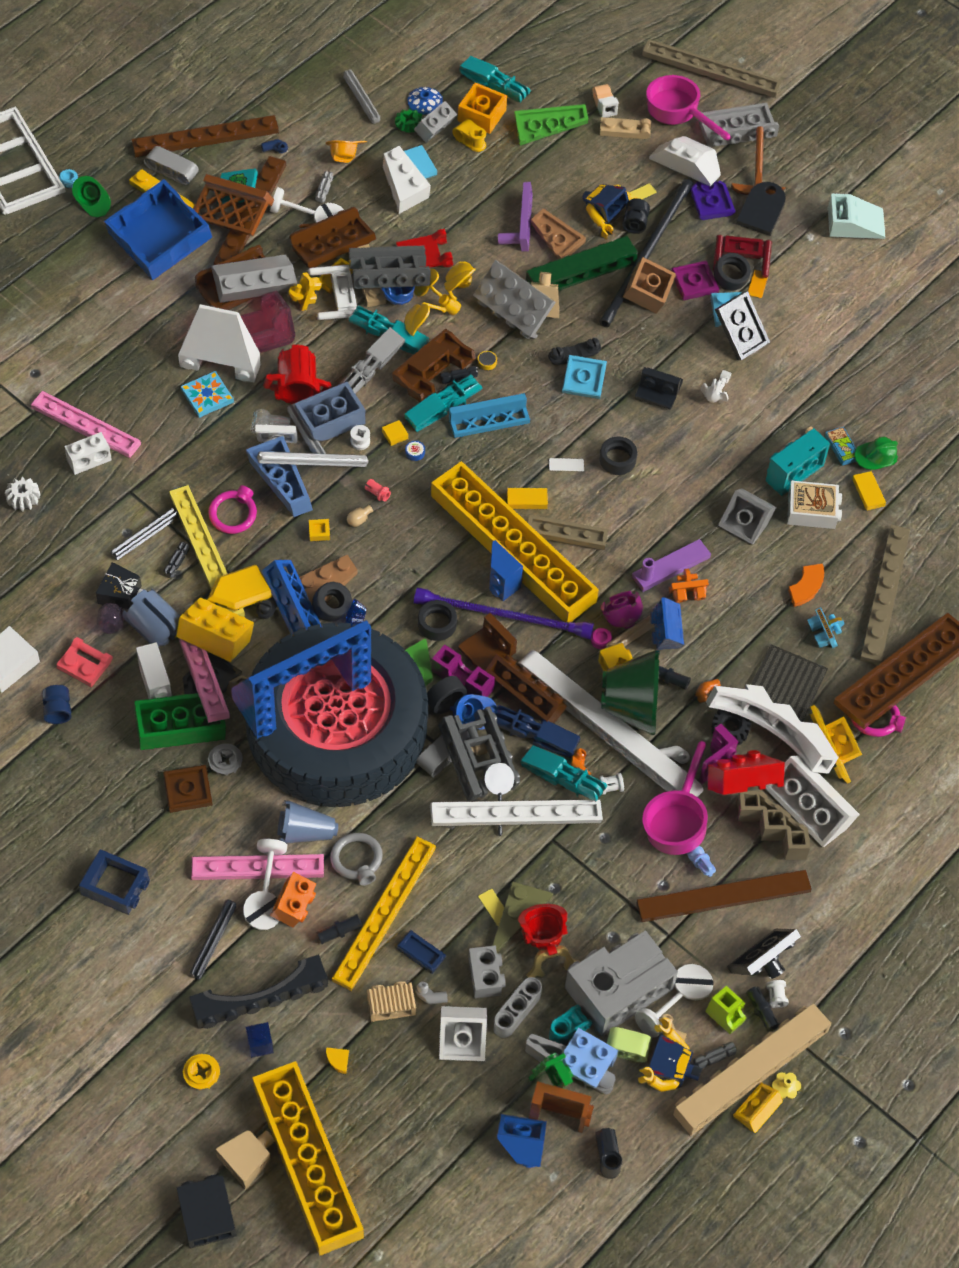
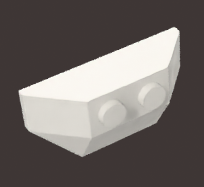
[649,136,720,186]

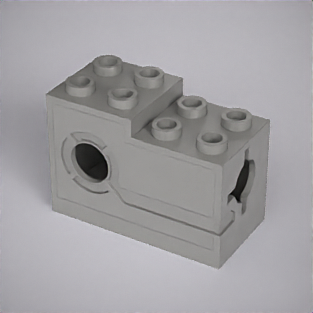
[565,930,678,1036]

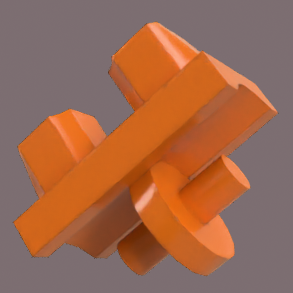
[669,568,709,603]

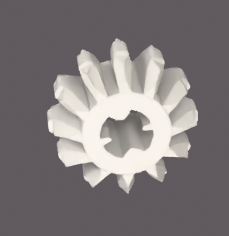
[5,476,40,512]

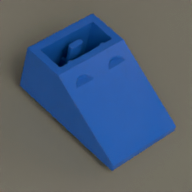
[650,597,684,650]

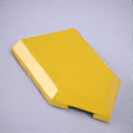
[207,565,272,611]

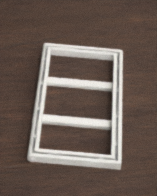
[0,107,65,215]

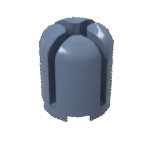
[122,588,180,647]

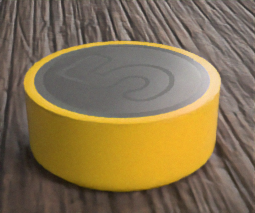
[478,351,497,370]

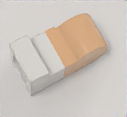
[592,84,619,117]

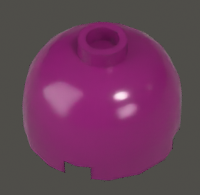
[600,591,643,629]

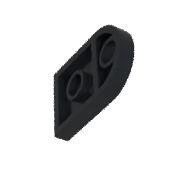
[736,182,786,236]

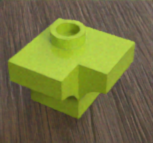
[705,986,747,1034]

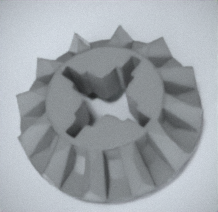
[208,744,243,776]

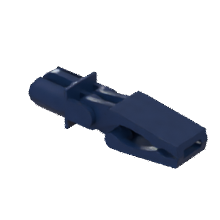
[495,705,581,758]

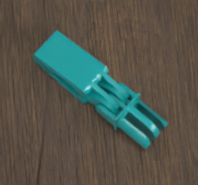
[459,56,530,103]
[348,305,429,355]
[404,374,482,432]
[521,745,608,802]

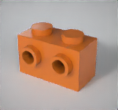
[270,872,316,928]

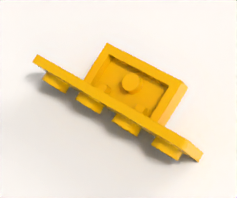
[810,705,862,784]

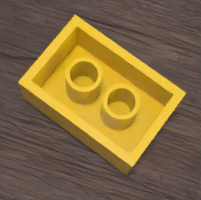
[176,598,254,662]

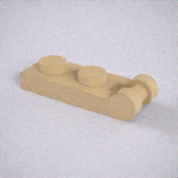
[600,117,651,139]

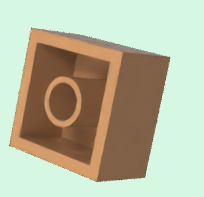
[623,257,676,314]

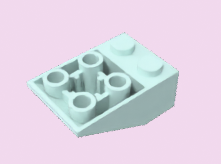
[828,194,885,239]

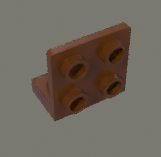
[459,613,517,671]

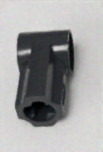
[595,1128,622,1179]

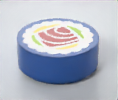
[405,441,425,461]

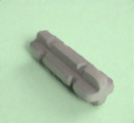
[315,171,333,203]

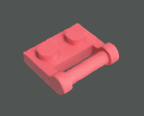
[56,637,113,687]

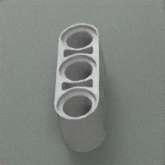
[144,146,199,185]
[416,731,471,777]
[494,977,542,1038]

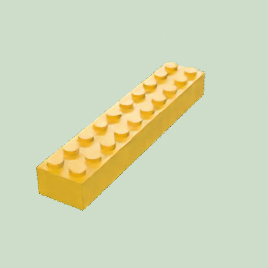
[431,461,599,623]

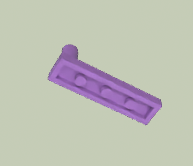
[498,182,533,251]
[632,539,711,592]

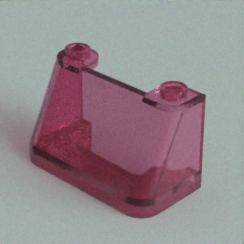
[240,290,295,353]

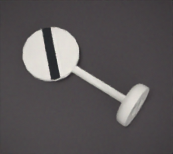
[270,187,344,223]
[243,839,287,930]
[635,964,714,1038]

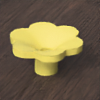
[772,1072,801,1099]

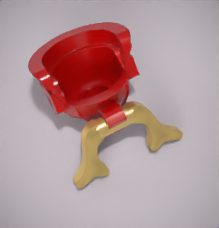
[518,904,580,978]

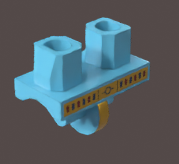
[807,607,844,648]

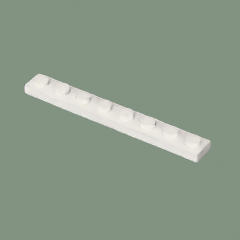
[430,800,603,826]

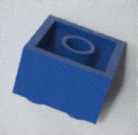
[489,540,523,601]

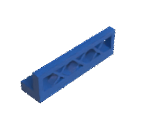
[262,560,322,636]

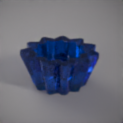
[345,599,367,627]

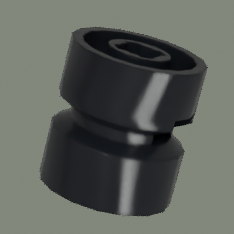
[622,198,650,234]

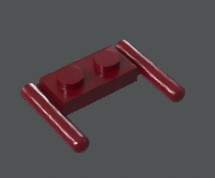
[713,235,772,278]

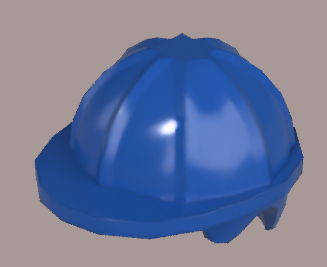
[381,286,415,305]

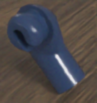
[261,139,288,153]

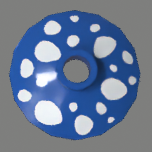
[408,87,443,115]

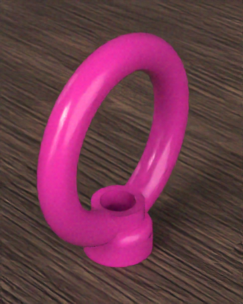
[208,485,257,534]
[851,705,906,737]

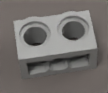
[414,101,457,143]
[468,945,506,999]

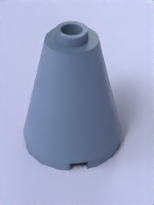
[277,800,338,844]

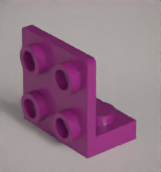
[699,724,738,784]

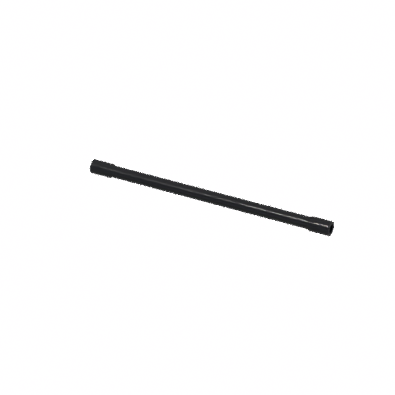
[599,178,693,327]

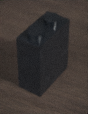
[176,1175,237,1249]

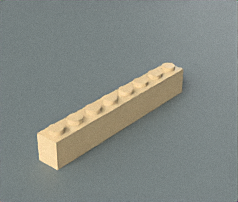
[673,1003,832,1136]

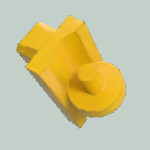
[288,273,322,311]

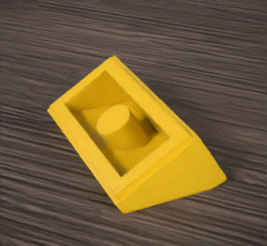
[733,1082,782,1133]

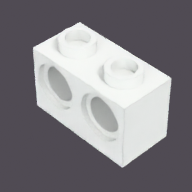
[64,432,112,475]

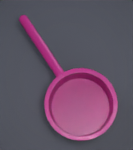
[646,75,730,140]
[642,741,708,855]

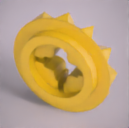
[183,1054,220,1091]

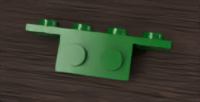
[528,1053,573,1089]

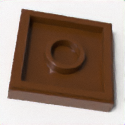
[163,765,213,813]

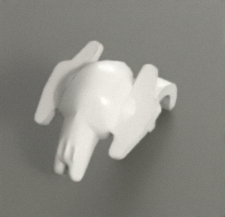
[701,370,732,404]

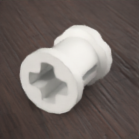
[599,773,624,795]
[766,980,789,1008]

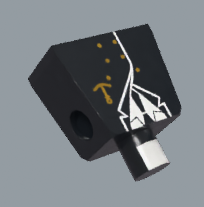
[96,562,149,609]

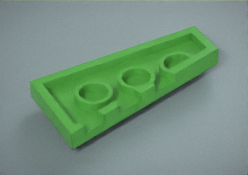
[514,104,588,146]

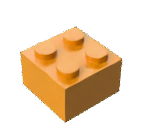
[458,83,507,134]

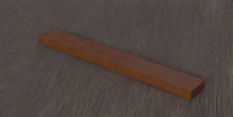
[636,870,812,922]

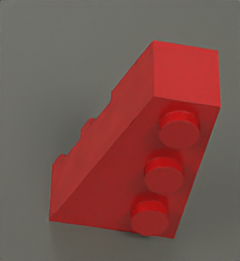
[708,750,785,795]

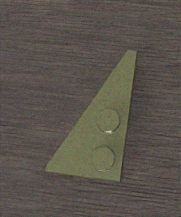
[493,882,553,951]

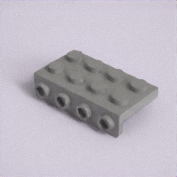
[698,103,779,147]
[473,260,556,339]

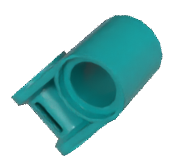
[549,1004,593,1045]

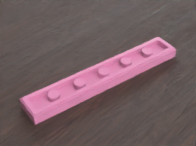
[31,391,141,458]
[179,638,230,722]
[191,854,324,880]

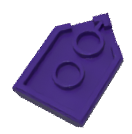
[690,181,735,220]

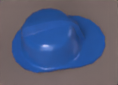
[450,694,497,730]

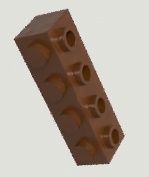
[485,654,567,723]

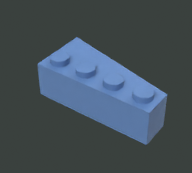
[246,436,313,517]

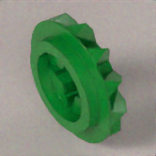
[395,108,423,132]

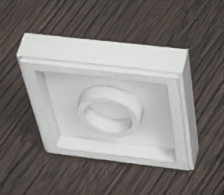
[255,425,297,443]

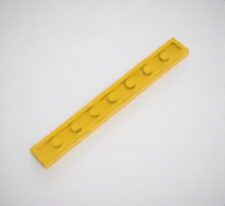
[332,836,436,991]

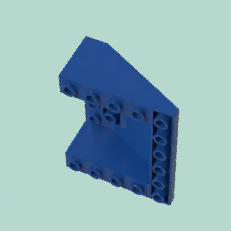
[231,620,371,739]

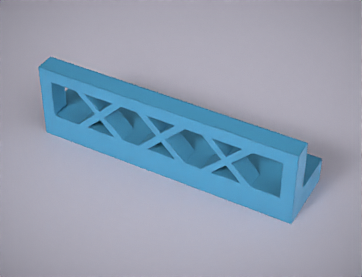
[449,393,530,438]

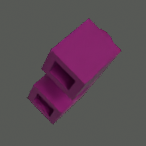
[431,644,495,697]

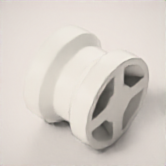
[350,425,370,450]

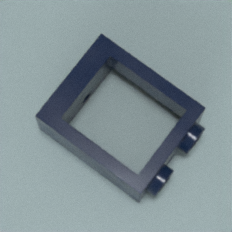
[79,849,150,915]

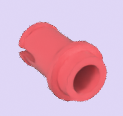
[364,479,391,502]

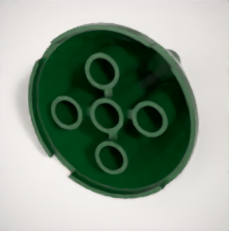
[601,650,660,735]

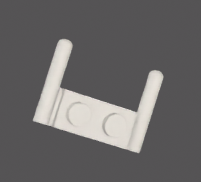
[308,265,357,320]

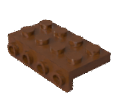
[289,207,376,268]
[195,245,266,310]

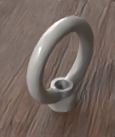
[330,833,383,886]

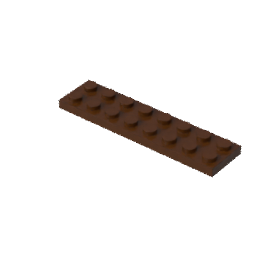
[833,613,959,729]

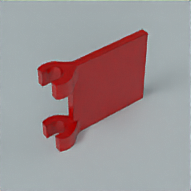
[396,229,454,268]

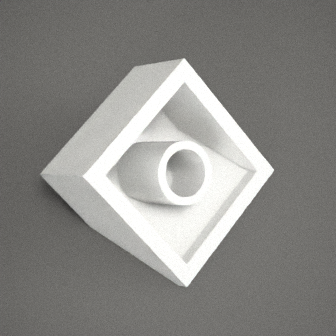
[439,1006,487,1061]

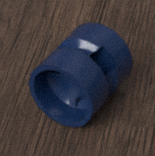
[42,685,72,724]

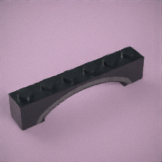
[189,954,328,1029]

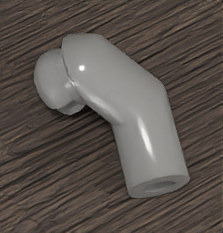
[416,982,448,1004]

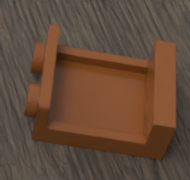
[529,1081,594,1133]

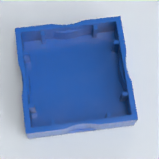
[104,179,213,280]

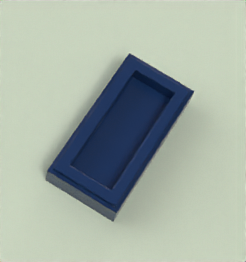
[397,930,446,974]

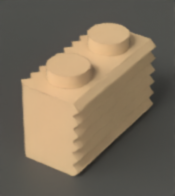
[367,982,416,1022]

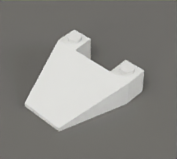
[178,304,261,383]

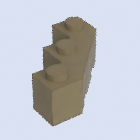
[736,790,810,860]

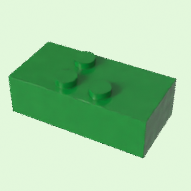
[135,693,226,750]

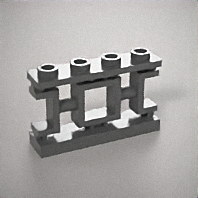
[349,245,431,288]
[438,706,520,802]

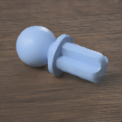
[687,846,716,877]

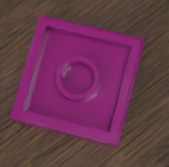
[671,261,719,301]

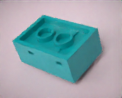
[765,428,830,496]

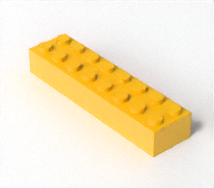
[252,1061,364,1256]

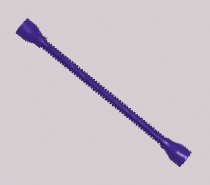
[414,587,594,640]

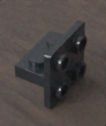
[635,367,683,410]

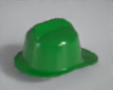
[72,176,111,217]
[854,437,898,470]

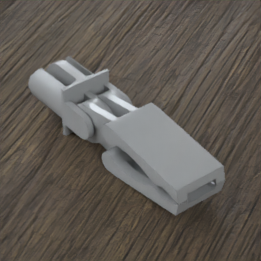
[338,327,405,394]
[525,1034,616,1094]

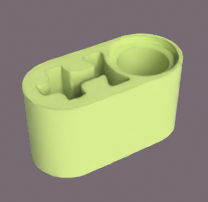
[606,1027,652,1062]

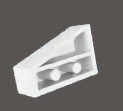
[383,146,431,214]

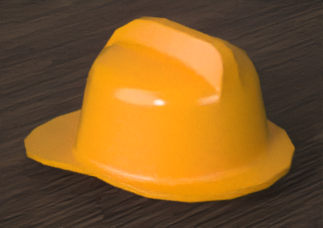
[326,140,367,163]

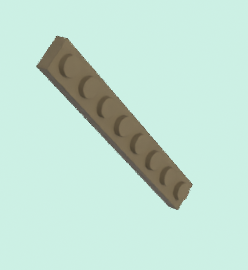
[642,39,782,98]
[860,525,910,665]

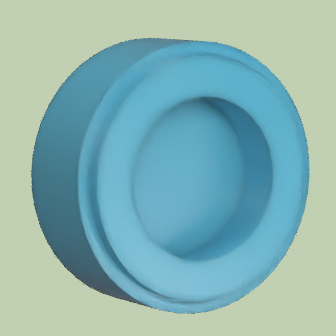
[59,169,78,188]

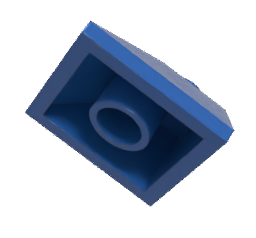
[497,1114,547,1168]

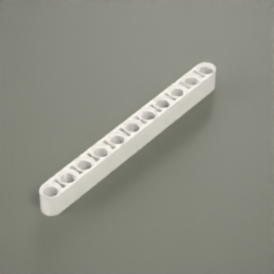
[516,650,703,797]

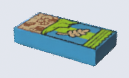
[825,427,856,466]

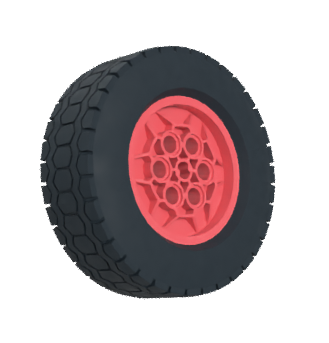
[245,623,428,807]

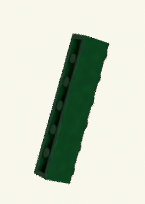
[526,236,638,291]

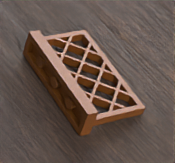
[194,174,274,236]

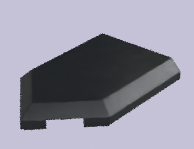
[183,651,242,695]

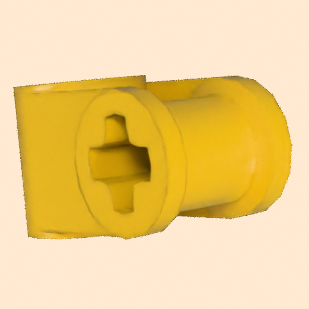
[453,119,486,152]

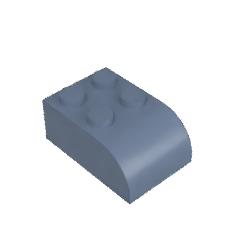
[295,382,365,441]

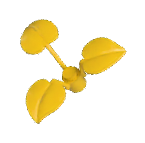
[404,262,475,337]

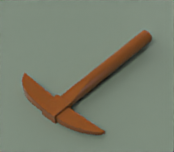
[731,126,786,195]

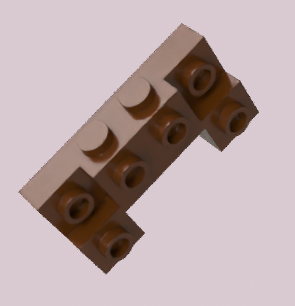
[392,329,476,402]

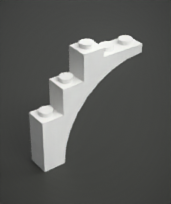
[706,684,838,773]

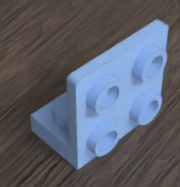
[562,1028,618,1088]

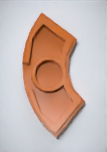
[788,563,824,607]

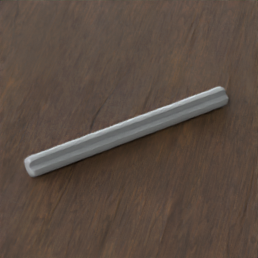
[257,451,368,467]

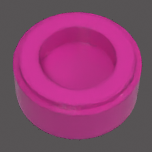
[591,628,612,649]

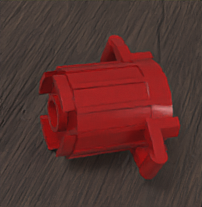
[263,345,331,404]

